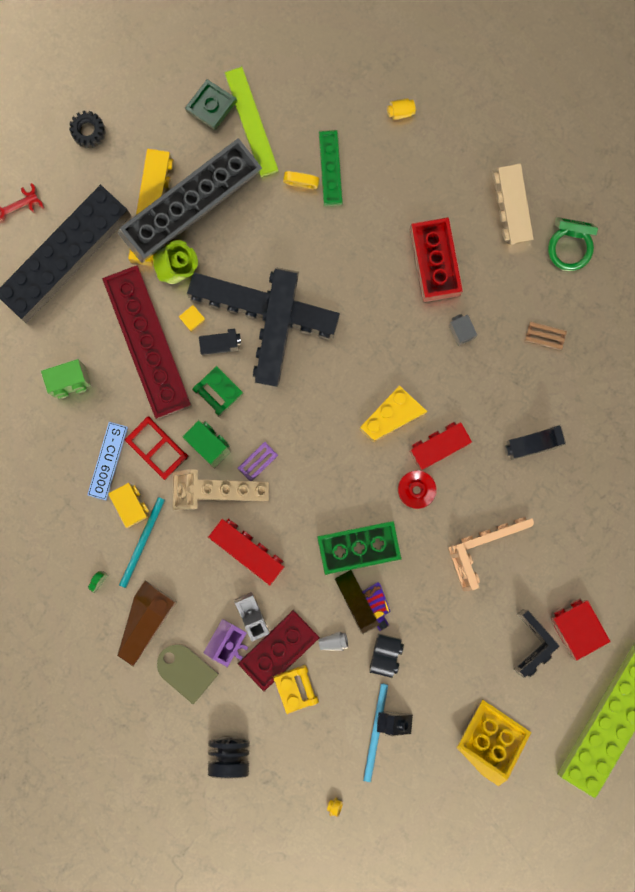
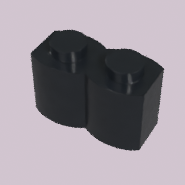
[369,633,404,678]

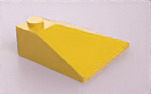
[456,700,532,786]

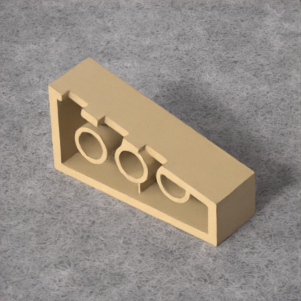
[492,163,533,244]

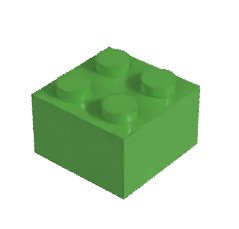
[41,359,91,399]

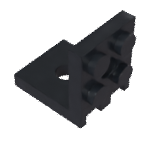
[514,609,560,678]

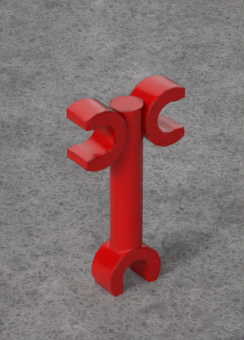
[0,183,44,222]

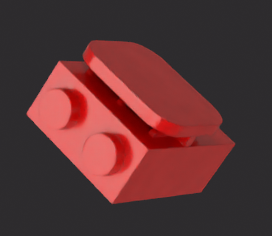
[550,598,611,661]

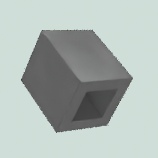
[449,314,477,346]

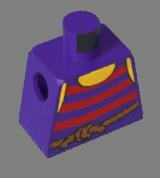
[363,582,391,631]

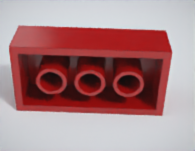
[410,217,463,302]
[208,518,285,586]

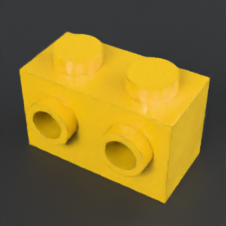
[108,483,150,528]

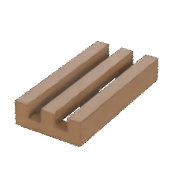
[525,322,567,350]

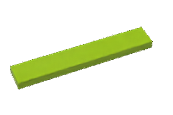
[224,67,278,177]

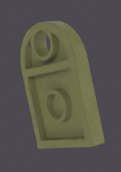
[157,644,219,705]

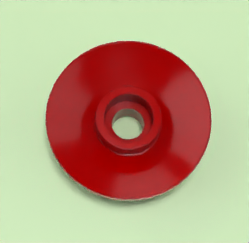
[398,470,437,509]

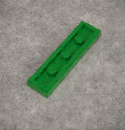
[319,130,343,206]

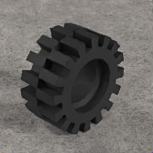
[69,110,105,148]

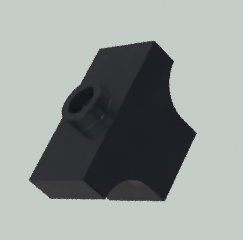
[377,711,413,736]

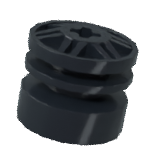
[208,737,250,778]

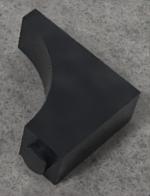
[505,425,566,460]

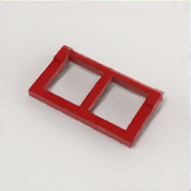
[124,416,189,480]

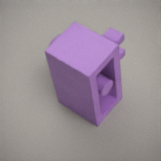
[203,619,248,667]

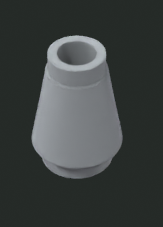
[319,632,348,651]

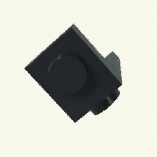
[199,328,241,355]

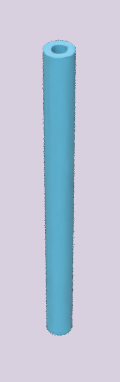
[363,683,388,782]

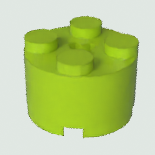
[153,240,198,284]

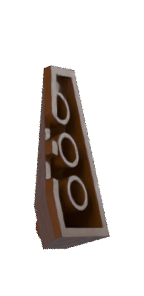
[117,580,177,667]

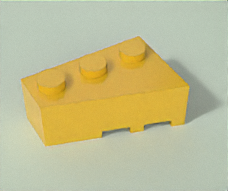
[359,385,428,442]

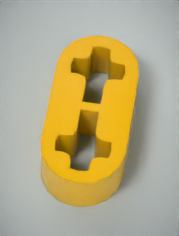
[283,171,320,189]

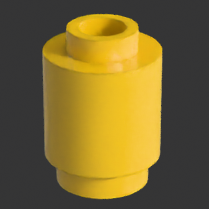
[387,98,416,120]

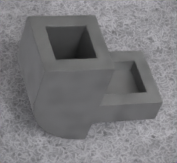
[234,592,269,642]

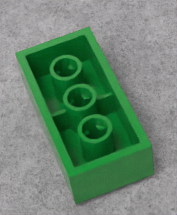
[317,521,401,575]

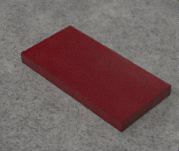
[237,609,320,692]

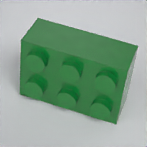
[182,420,231,469]

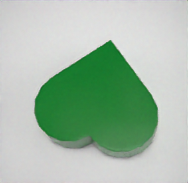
[88,571,109,593]

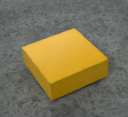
[179,305,205,332]

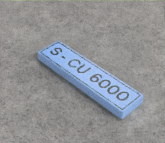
[88,422,128,501]

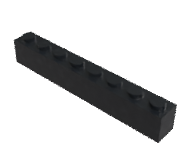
[187,272,340,339]

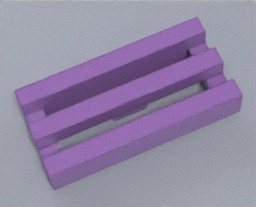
[238,442,278,481]

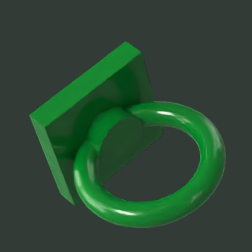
[548,217,598,271]

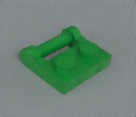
[192,366,243,417]

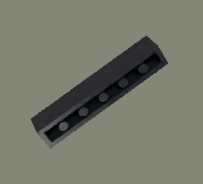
[252,267,299,387]

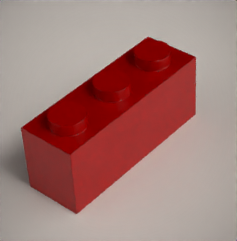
[409,422,472,471]

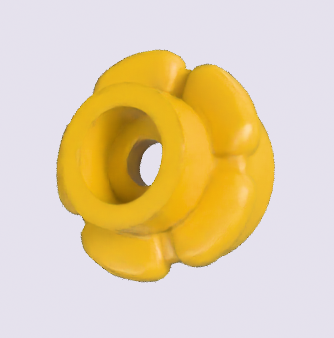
[327,797,343,817]

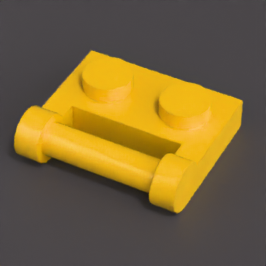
[273,665,319,714]

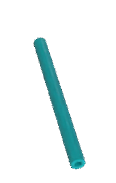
[119,497,165,588]

